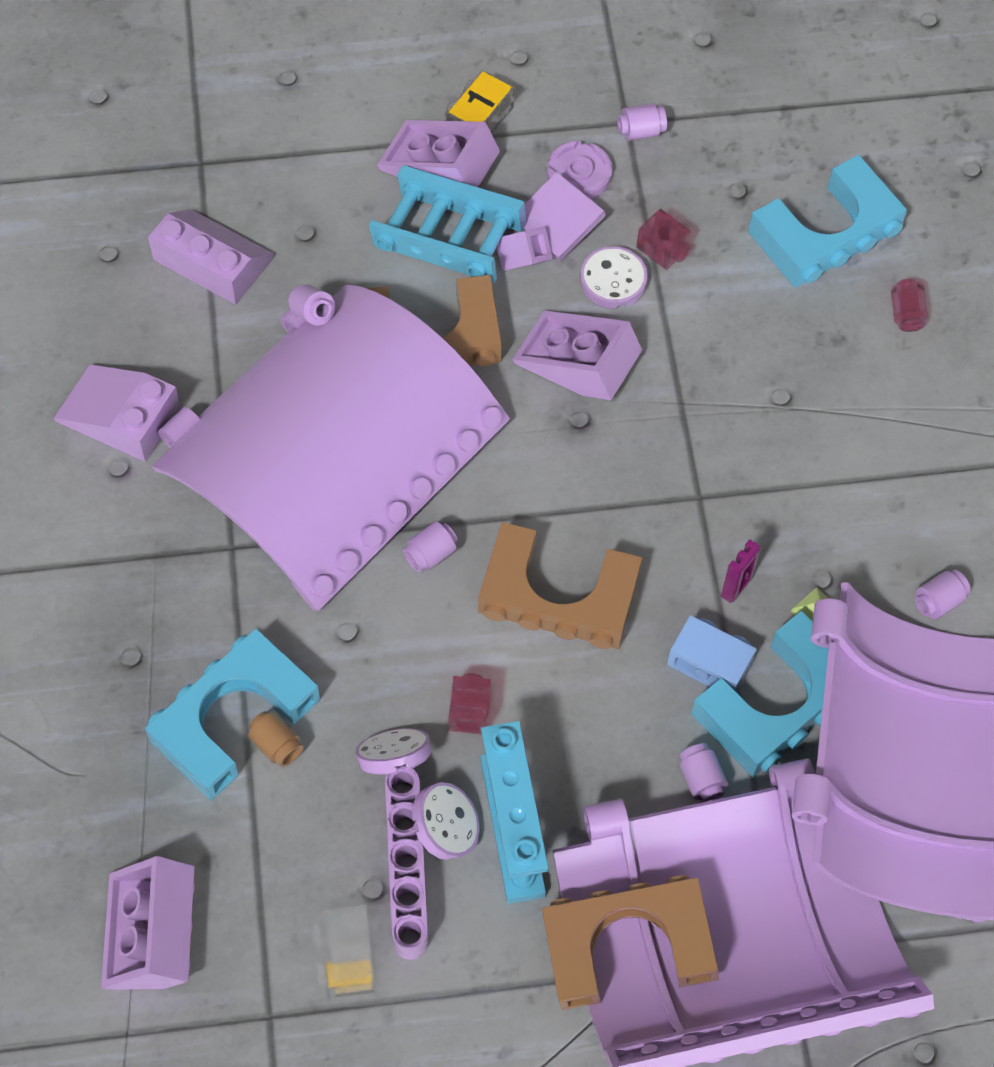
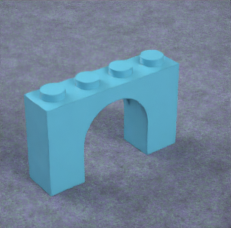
[748,154,907,288]
[691,611,829,778]
[145,629,320,801]

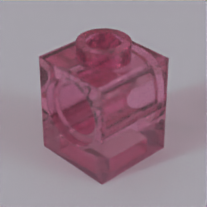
[636,208,691,270]
[448,673,491,735]

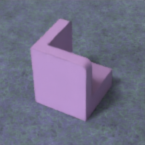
[497,226,553,271]

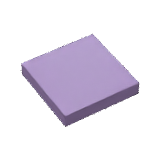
[522,172,606,262]

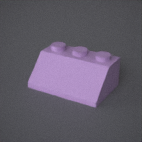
[148,209,274,305]
[101,856,195,990]

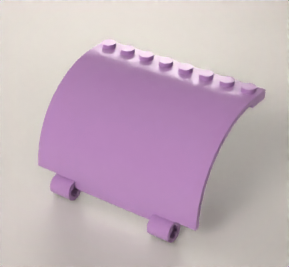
[151,285,510,611]
[792,582,994,920]
[552,758,935,1067]

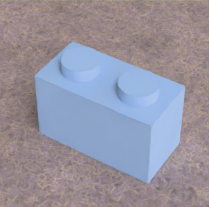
[667,615,757,692]

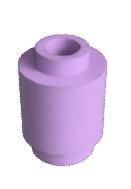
[617,103,667,141]
[288,284,335,326]
[402,521,457,573]
[915,570,971,619]
[679,743,728,802]

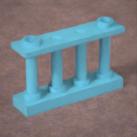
[369,165,527,283]
[480,721,548,904]

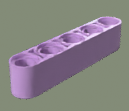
[385,765,428,960]

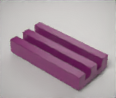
[721,539,760,603]

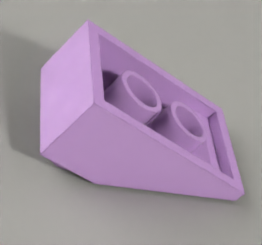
[377,120,500,187]
[512,310,642,400]
[54,364,181,462]

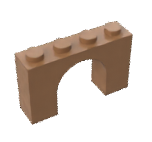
[367,275,501,367]
[478,522,642,649]
[542,875,719,1010]

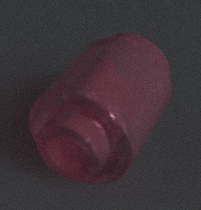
[890,279,928,332]

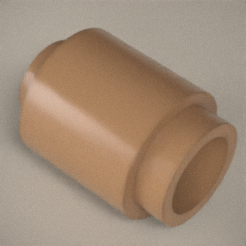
[248,711,303,767]

